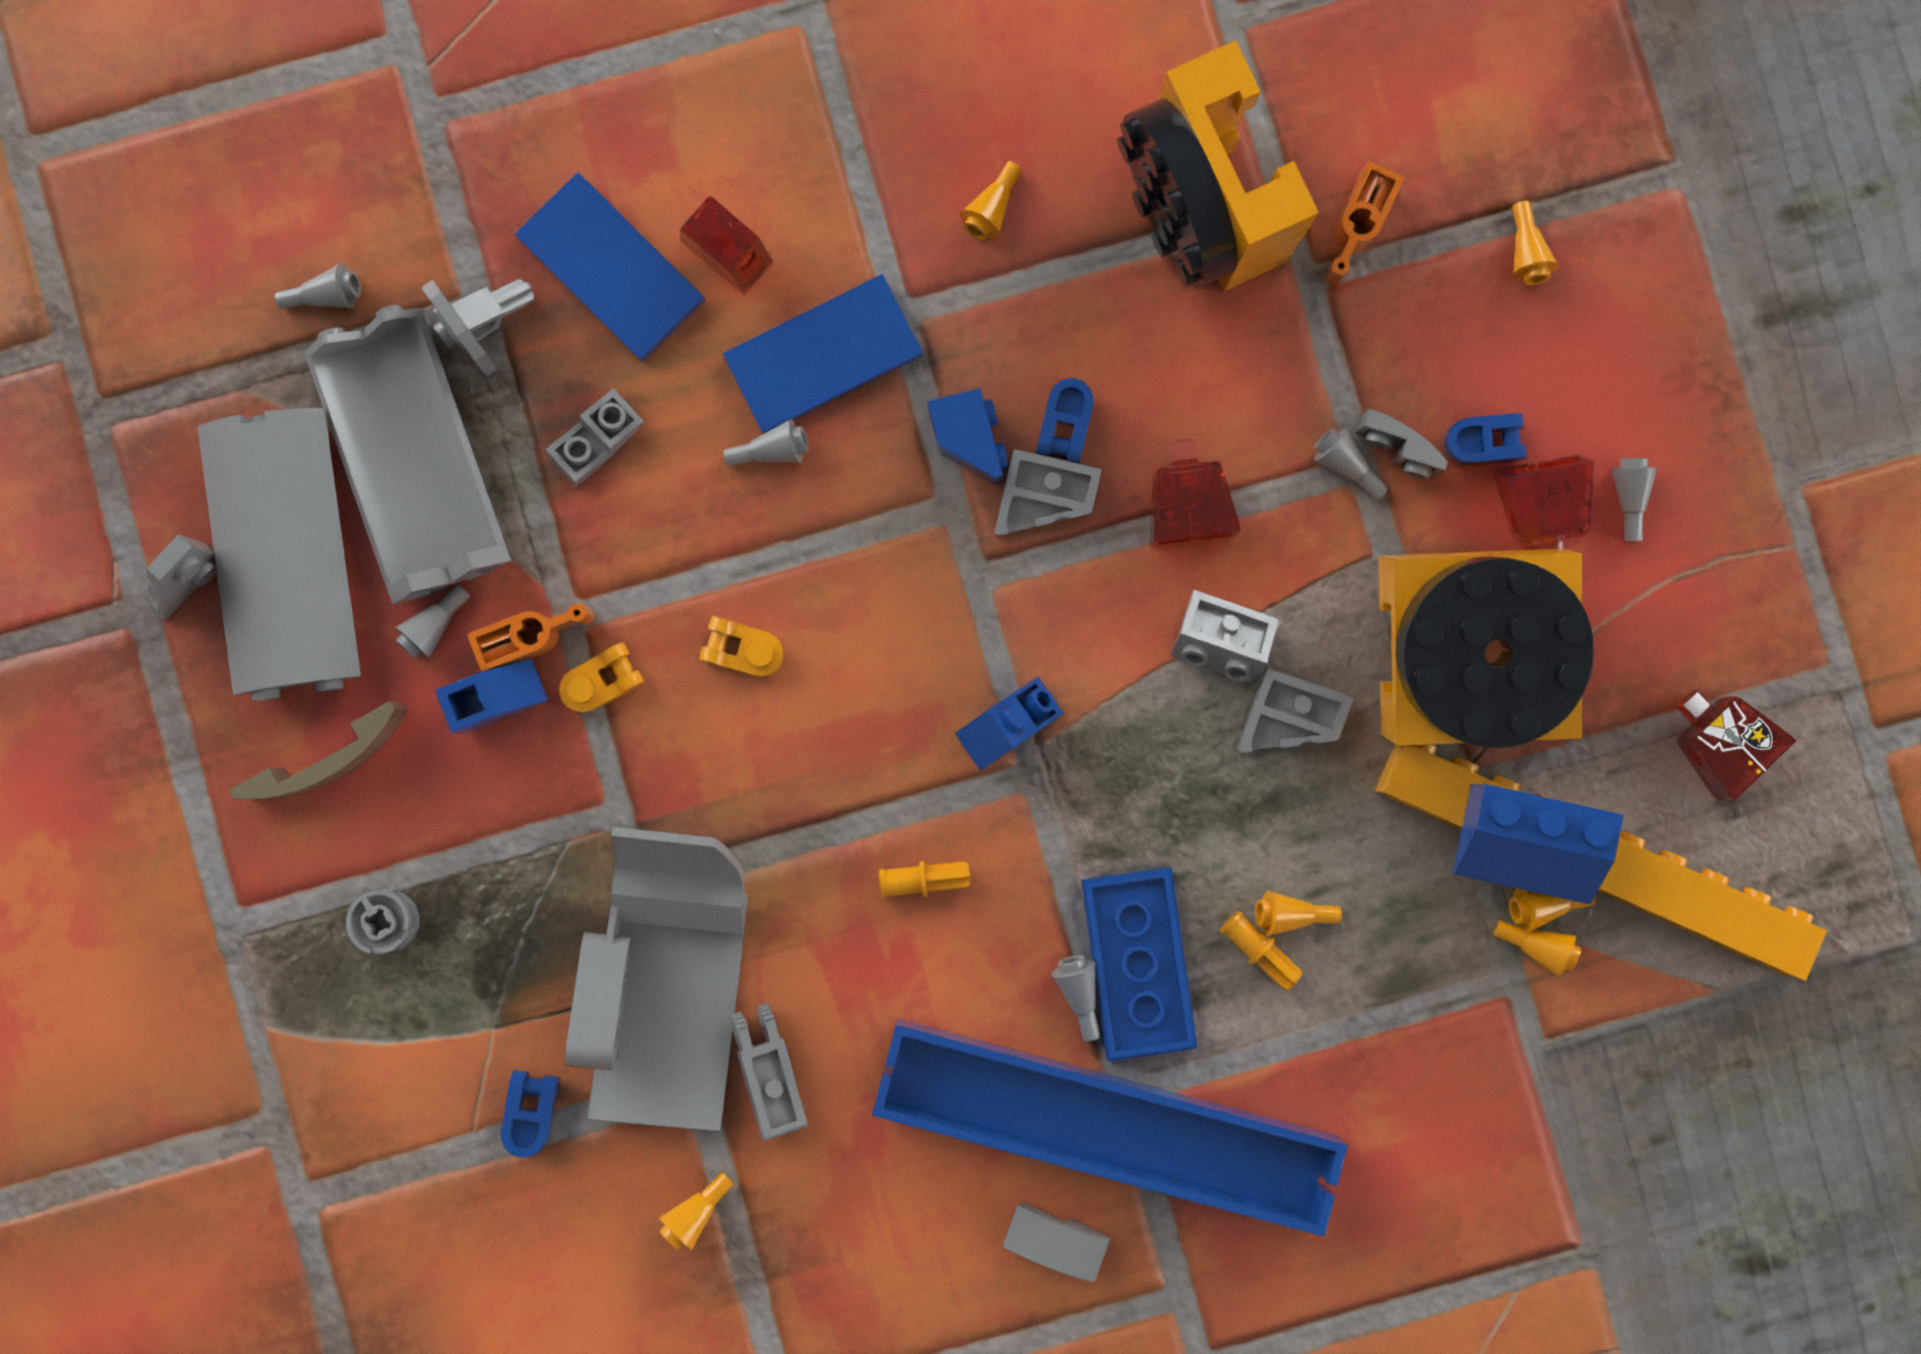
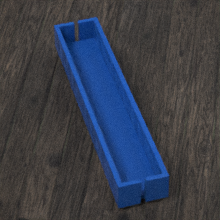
[872,1018,1348,1237]

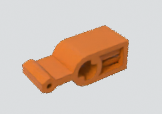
[1324,160,1405,287]
[467,604,595,672]

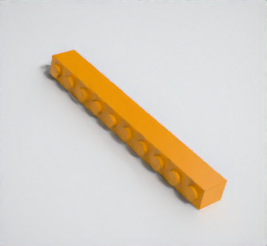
[1374,744,1827,981]

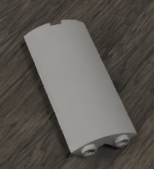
[304,305,511,605]
[198,408,361,702]

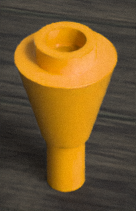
[960,161,1022,240]
[1512,201,1558,285]
[1509,888,1596,932]
[1255,890,1342,936]
[1493,919,1581,978]
[659,1171,734,1250]

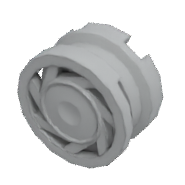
[346,890,420,954]

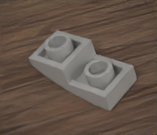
[545,388,644,488]
[1355,409,1448,480]
[1002,1202,1111,1282]

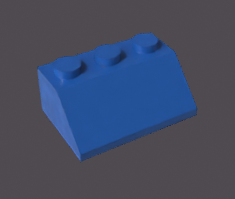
[1452,784,1624,904]

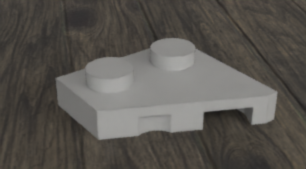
[994,449,1102,535]
[146,534,217,620]
[1237,667,1354,753]

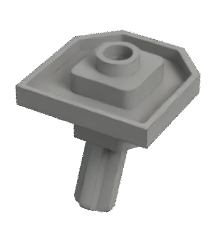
[421,279,534,377]

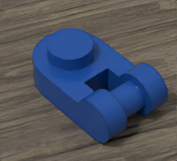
[1035,378,1093,464]
[1443,413,1527,465]
[501,1070,560,1158]

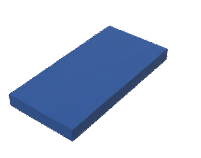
[514,172,705,362]
[722,274,923,434]
[1081,867,1198,1061]

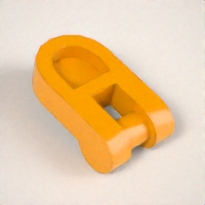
[699,616,785,677]
[559,642,645,713]

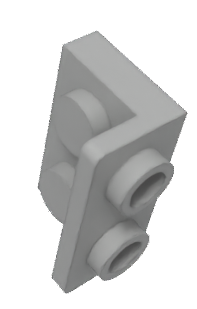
[1171,590,1279,684]

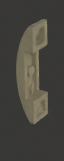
[228,701,407,799]

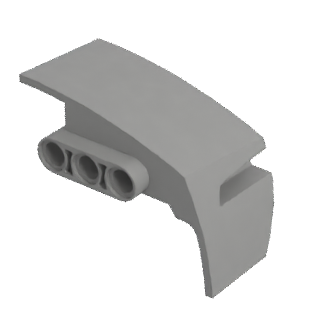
[565,827,748,1132]

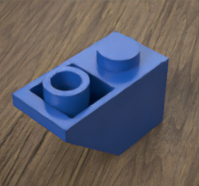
[928,388,1009,484]
[435,659,549,734]
[955,676,1064,771]

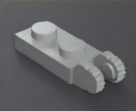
[730,1003,808,1141]

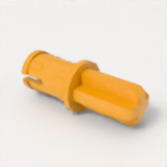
[879,861,971,898]
[1219,910,1302,991]

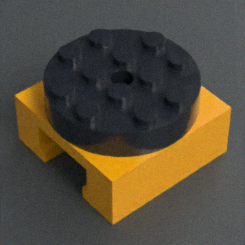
[1117,40,1319,292]
[1378,549,1594,748]

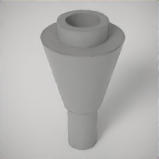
[275,263,361,309]
[724,419,809,467]
[1314,428,1388,500]
[1611,458,1658,541]
[395,584,471,659]
[1051,955,1101,1041]

